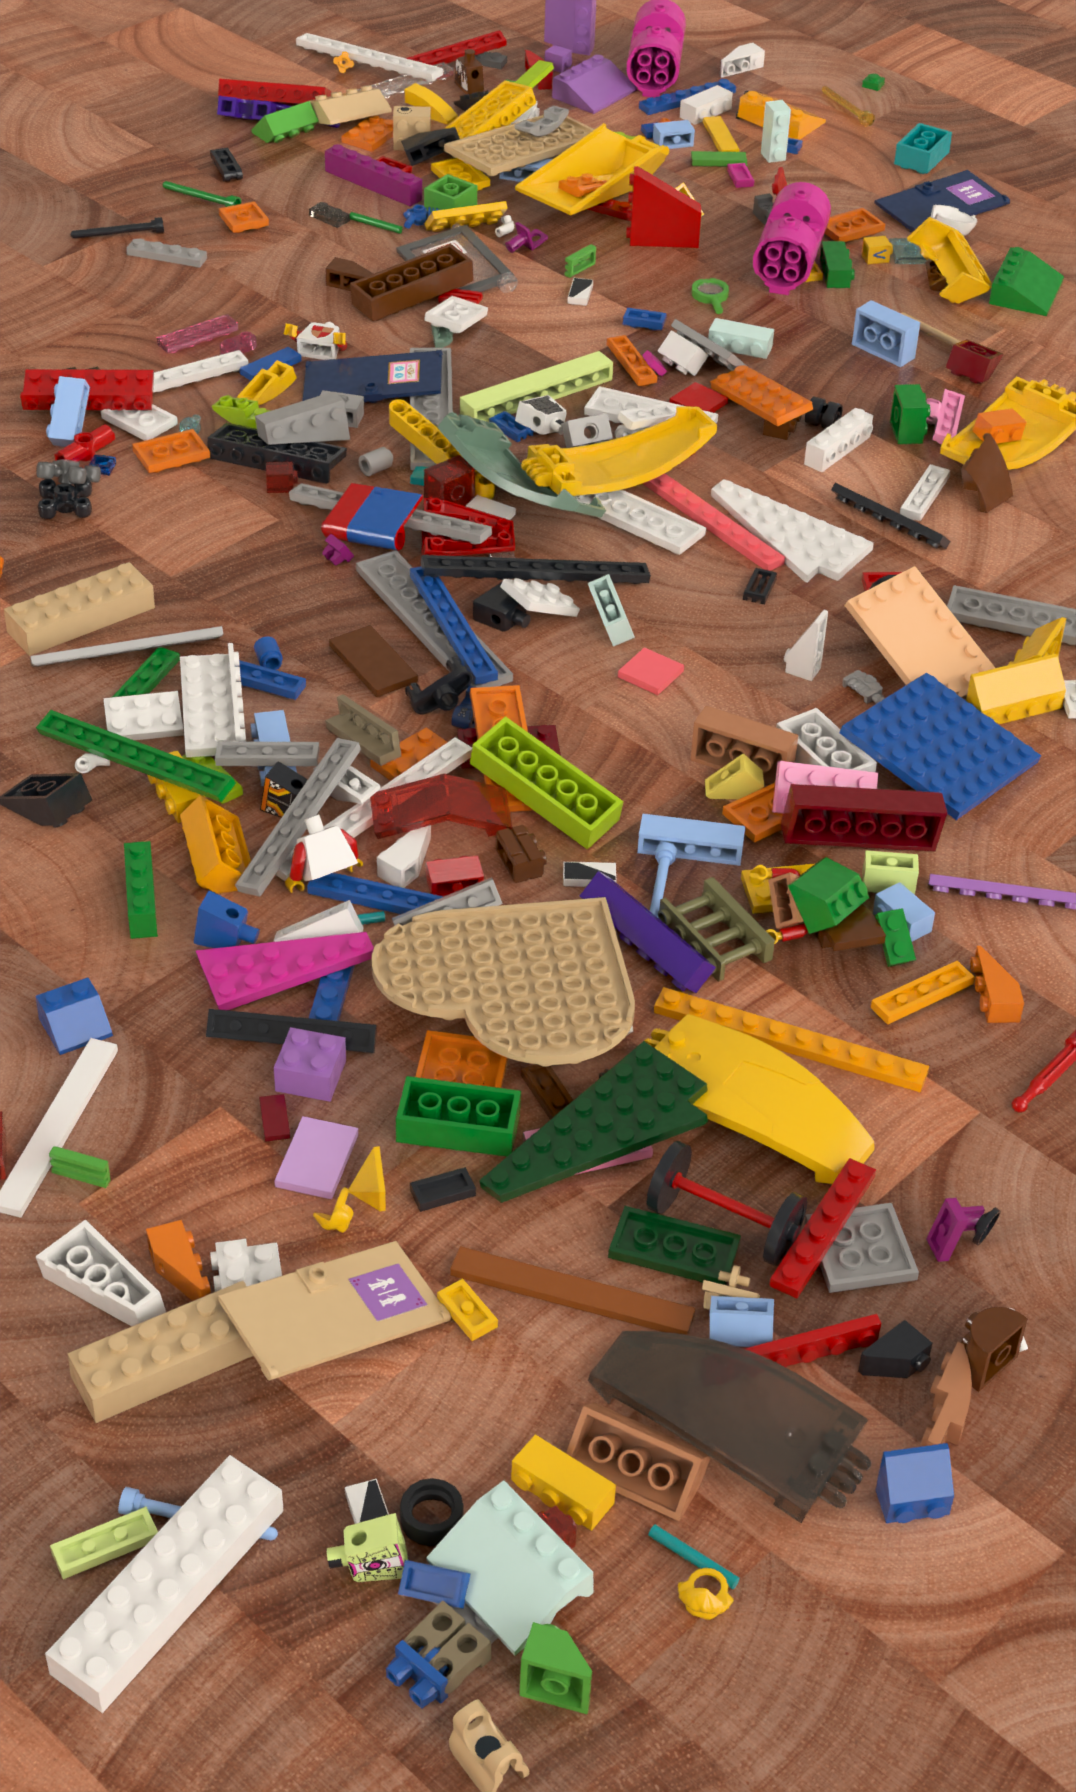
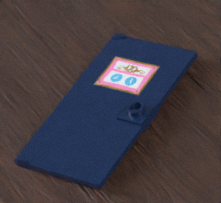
[302,350,443,402]

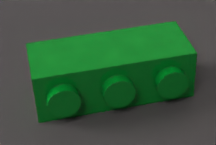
[819,241,855,288]

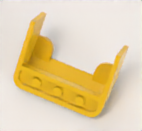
[907,217,992,304]

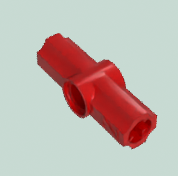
[55,424,115,462]

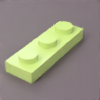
[50,1507,158,1579]

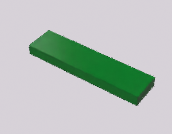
[111,647,180,698]

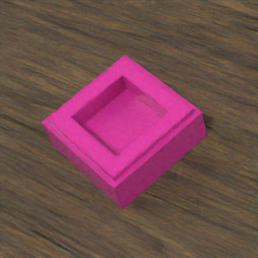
[643,350,667,376]

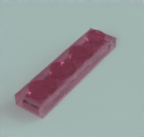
[157,314,238,353]

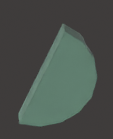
[431,324,453,348]

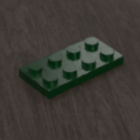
[608,1206,741,1286]

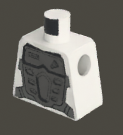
[515,395,567,435]

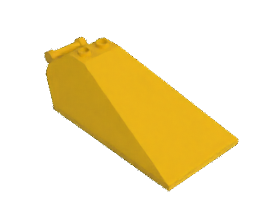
[515,123,669,215]

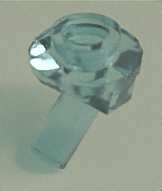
[179,414,201,434]

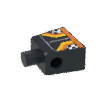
[260,761,320,818]

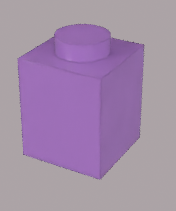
[545,45,572,73]

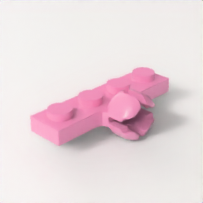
[926,389,965,444]

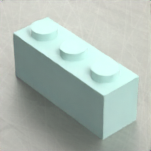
[761,100,791,163]
[708,318,774,359]
[588,574,635,646]

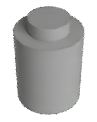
[358,447,393,476]

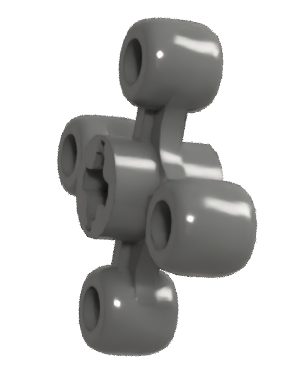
[36,459,101,485]

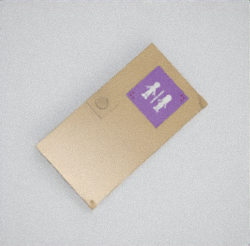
[217,1241,451,1381]

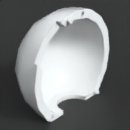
[931,205,977,236]

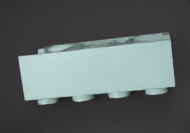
[427,1480,594,1656]

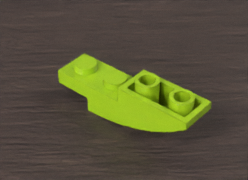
[212,395,271,429]

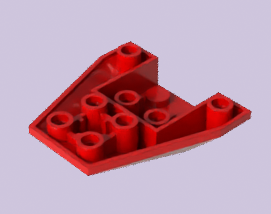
[420,498,515,557]

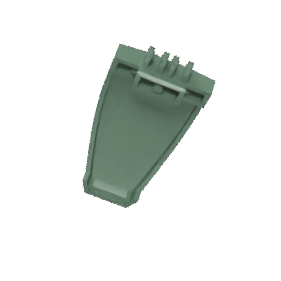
[437,412,606,518]

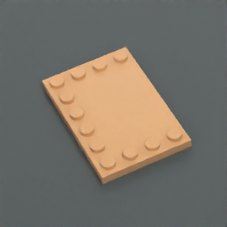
[844,566,995,699]

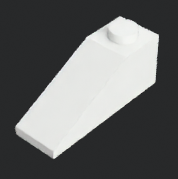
[784,610,828,681]
[313,764,381,804]
[274,900,363,942]

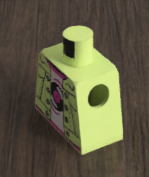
[327,1513,408,1582]

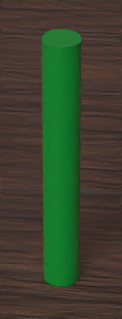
[349,212,403,234]

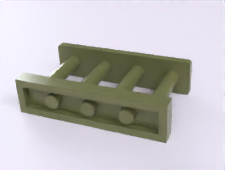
[658,877,775,982]

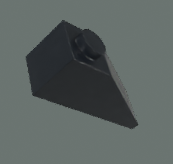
[401,127,460,166]

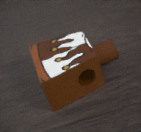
[454,49,484,94]

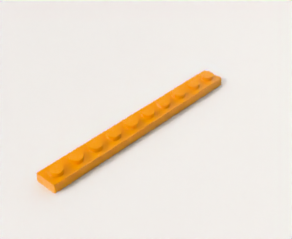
[654,987,929,1093]

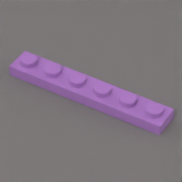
[928,874,1076,910]

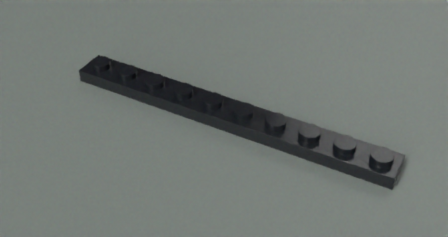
[421,555,651,584]

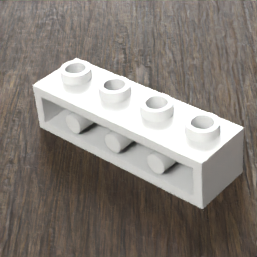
[804,408,873,472]

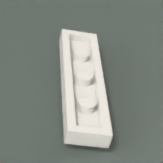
[900,464,951,521]

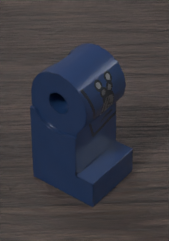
[451,685,477,729]

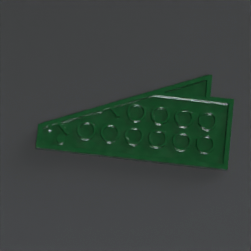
[479,1041,708,1203]

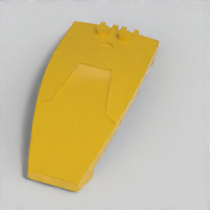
[940,376,1076,470]
[521,406,717,496]
[644,1014,875,1184]

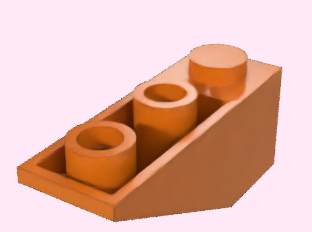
[970,946,1024,1023]
[146,1220,211,1301]

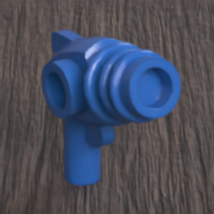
[403,204,442,229]

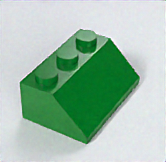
[788,857,869,934]

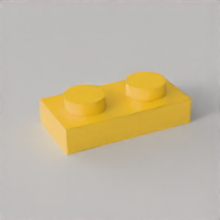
[437,1279,498,1341]

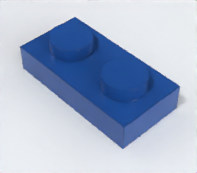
[623,307,666,330]

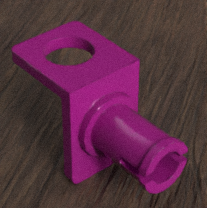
[505,222,548,253]

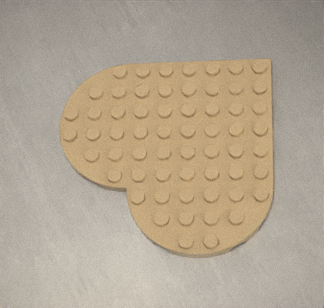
[372,897,635,1066]

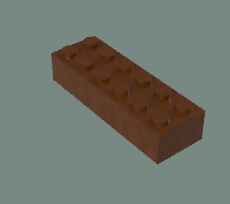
[350,244,474,321]

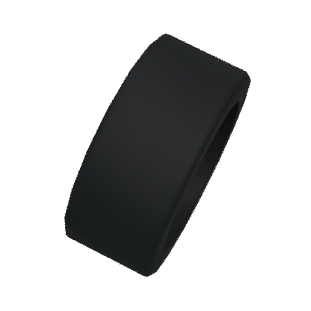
[400,1478,464,1546]

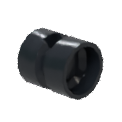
[805,396,843,429]

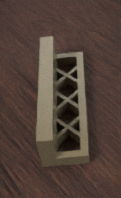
[325,694,402,766]

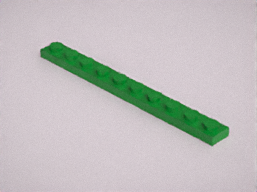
[36,710,236,802]

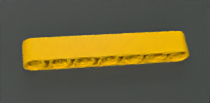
[389,399,495,499]

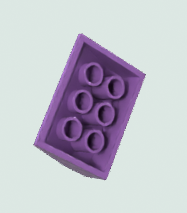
[544,0,597,55]
[552,55,637,114]

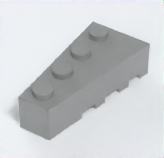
[255,392,350,445]

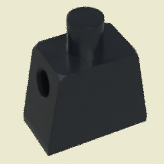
[473,581,531,632]

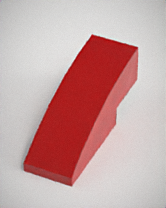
[525,50,553,90]

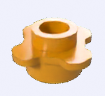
[333,52,354,73]

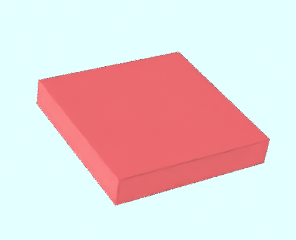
[618,647,684,695]

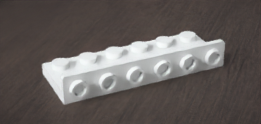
[180,643,246,757]

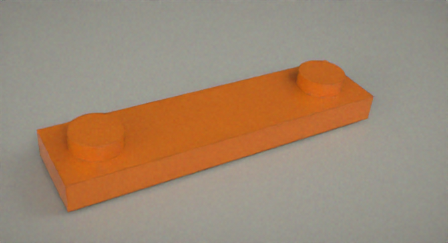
[606,335,658,386]

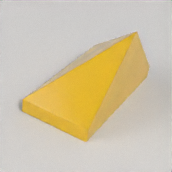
[349,1146,386,1211]

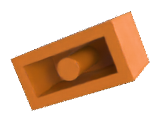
[973,408,1027,443]

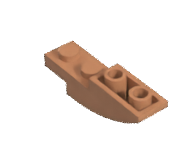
[921,1342,972,1446]

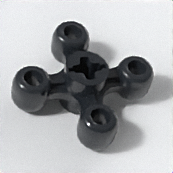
[38,478,92,519]

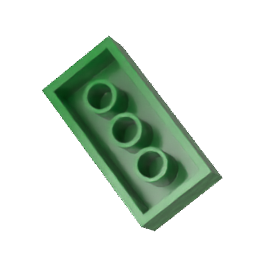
[396,1076,521,1157]

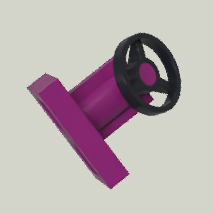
[926,1198,1001,1262]

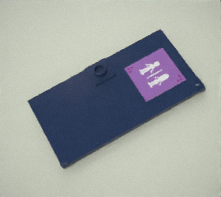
[874,170,1010,233]

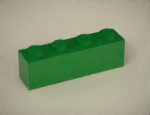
[124,841,158,939]

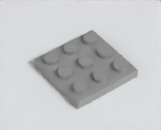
[804,1203,919,1293]

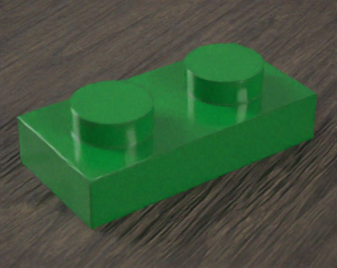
[875,908,916,967]

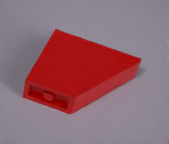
[626,166,702,248]

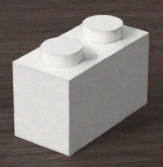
[658,330,709,376]

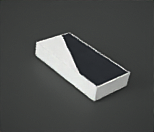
[567,278,593,306]
[563,862,616,887]
[345,1479,389,1524]

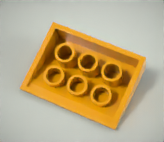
[737,91,826,140]

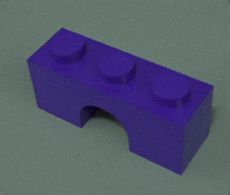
[217,96,277,121]

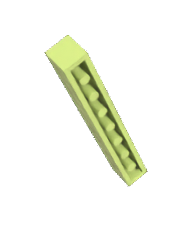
[460,351,613,422]

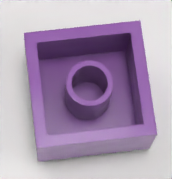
[274,1027,346,1102]

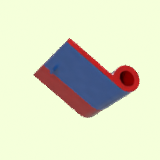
[321,483,423,550]

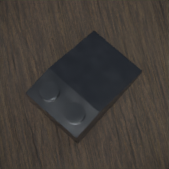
[0,773,93,828]

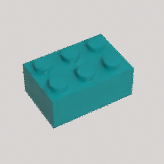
[894,123,952,174]

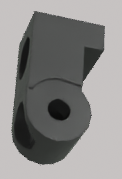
[753,193,774,225]

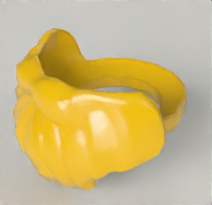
[313,1187,354,1233]
[678,1568,734,1620]

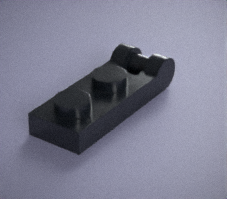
[210,147,243,182]

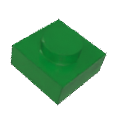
[862,74,885,91]

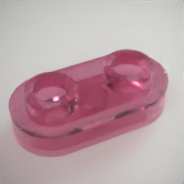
[220,331,257,355]

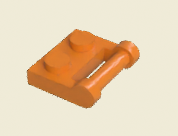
[558,173,607,197]

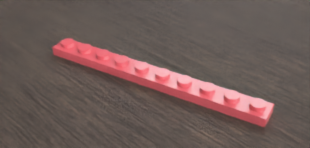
[642,473,785,571]

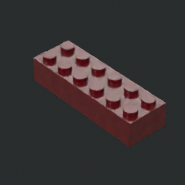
[781,784,947,852]

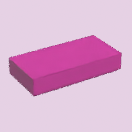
[727,163,754,188]

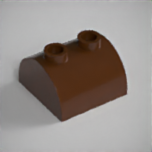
[961,1307,1028,1392]

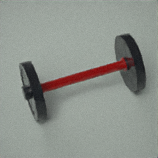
[646,1141,808,1266]

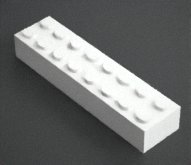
[45,1455,283,1713]

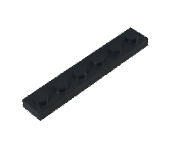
[831,482,951,549]
[206,1009,377,1053]

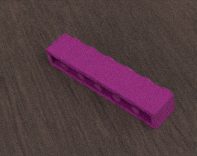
[325,144,422,207]

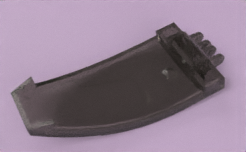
[588,1331,872,1523]

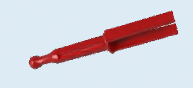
[1011,1029,1076,1113]

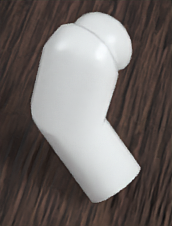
[495,215,514,237]
[75,753,110,773]

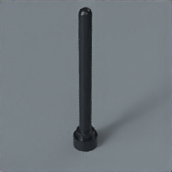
[70,217,164,238]

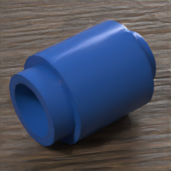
[254,636,283,670]

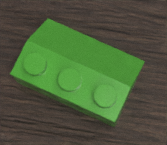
[251,101,319,143]

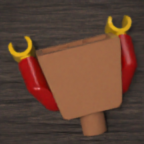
[750,865,808,944]

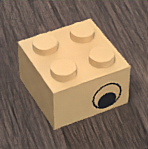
[393,106,431,150]

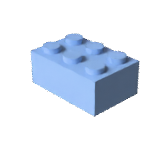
[852,300,920,367]

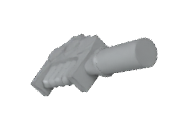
[842,670,885,704]

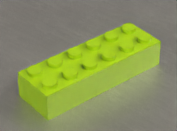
[470,716,624,850]

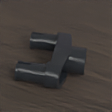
[405,656,473,714]

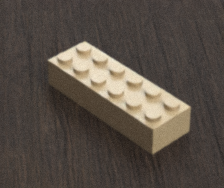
[4,562,155,656]
[67,1281,254,1423]

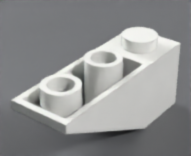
[720,43,765,78]
[377,817,431,888]

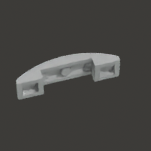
[515,105,569,136]

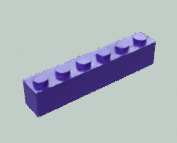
[580,871,716,993]

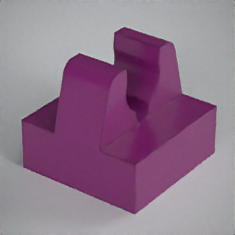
[322,534,354,566]

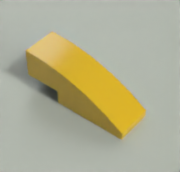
[405,83,458,125]
[237,360,297,405]

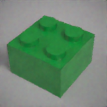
[890,384,930,444]

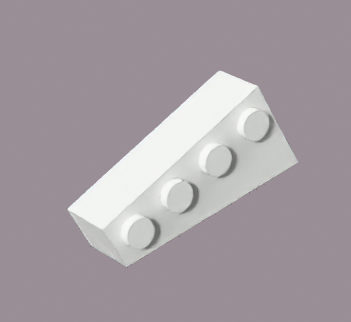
[35,1220,166,1326]

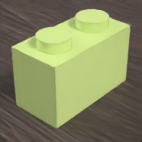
[862,850,919,895]

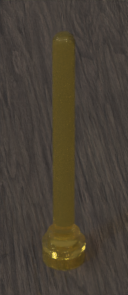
[822,86,875,127]

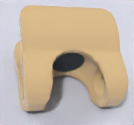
[449,1700,529,1792]

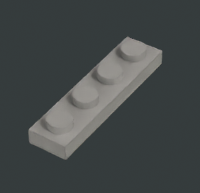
[126,238,207,268]
[215,741,320,767]
[392,877,503,926]

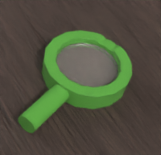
[692,278,729,314]

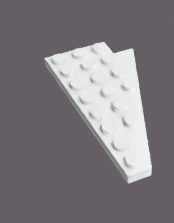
[711,479,874,582]

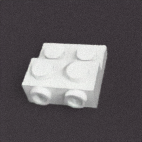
[210,1239,282,1292]

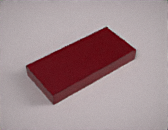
[259,1094,290,1142]

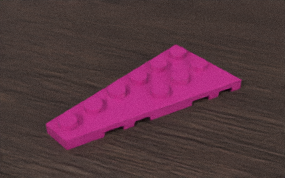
[196,932,374,1010]

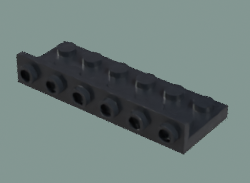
[207,423,347,484]

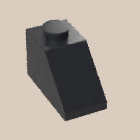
[858,1320,933,1378]

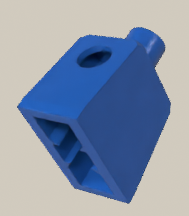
[194,891,260,948]

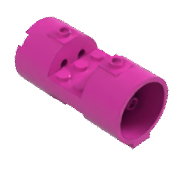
[626,0,686,97]
[753,182,831,295]

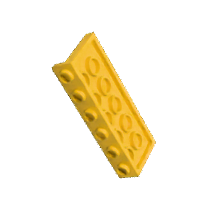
[444,80,536,139]

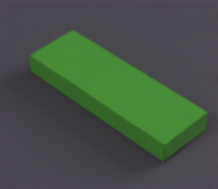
[691,151,747,167]

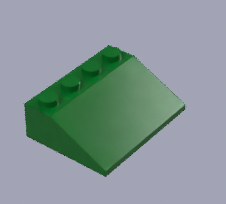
[989,247,1064,316]

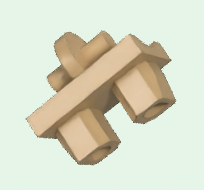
[702,1265,760,1310]

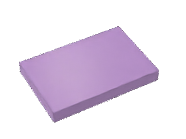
[275,1116,358,1199]

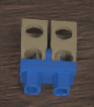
[386,1601,491,1709]

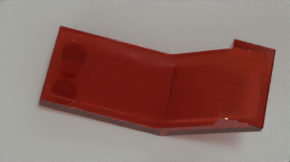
[370,774,512,839]

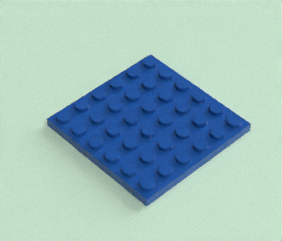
[839,672,1041,820]

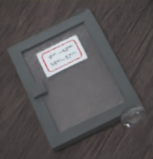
[397,224,518,297]

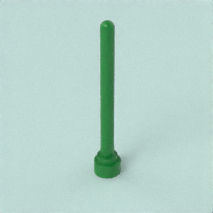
[163,181,242,207]

